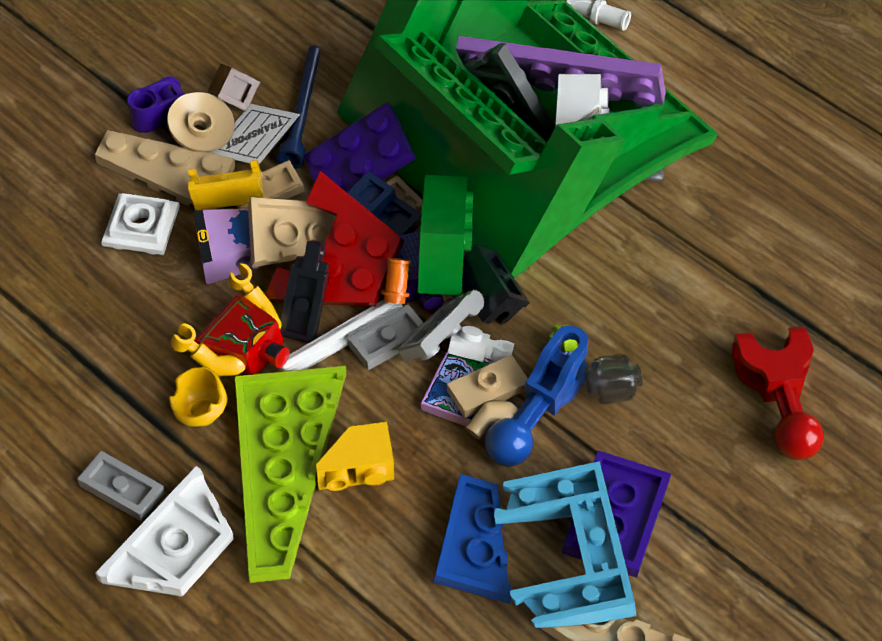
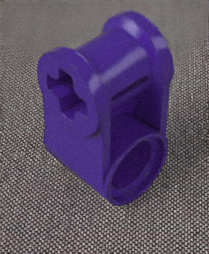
[127,76,185,133]

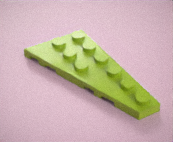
[235,366,347,583]

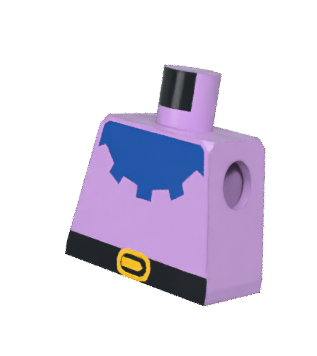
[193,209,260,284]

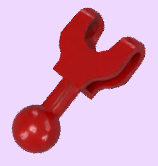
[732,326,824,460]

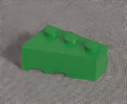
[418,175,474,296]

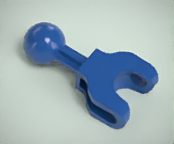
[485,325,588,467]

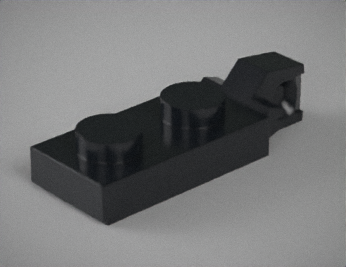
[280,239,330,343]

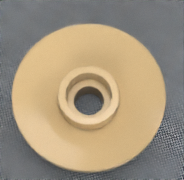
[167,92,235,152]

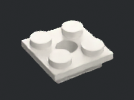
[102,193,180,255]

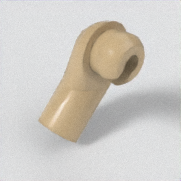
[465,401,518,440]

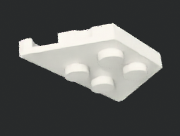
[95,466,234,596]

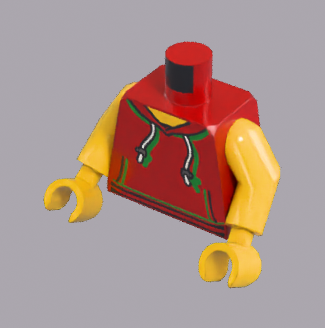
[171,264,289,376]

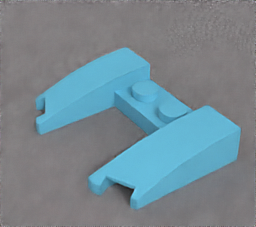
[494,461,636,628]

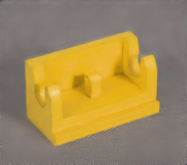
[188,160,264,211]

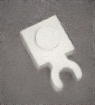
[448,326,514,362]

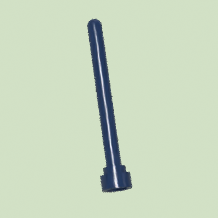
[277,45,321,169]

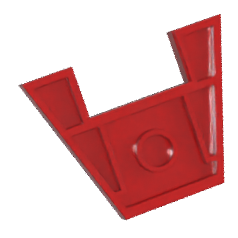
[265,171,404,307]

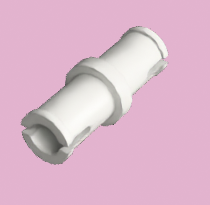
[566,0,631,31]

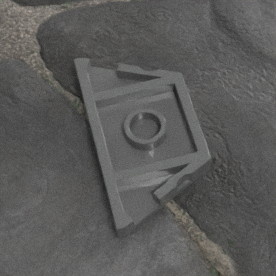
[464,43,555,142]

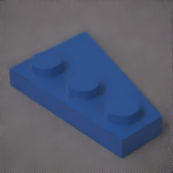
[433,474,511,604]

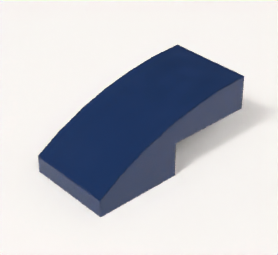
[347,171,422,236]

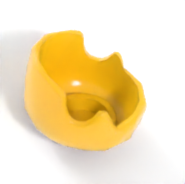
[169,367,227,427]

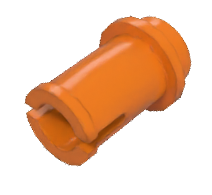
[381,258,411,304]

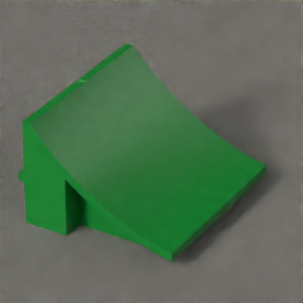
[337,0,718,278]

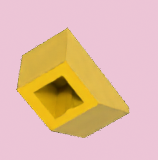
[316,422,394,491]

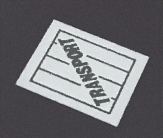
[209,104,300,164]

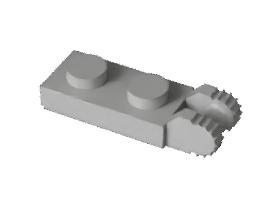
[398,290,485,361]

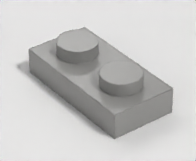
[348,304,424,370]
[78,451,165,522]

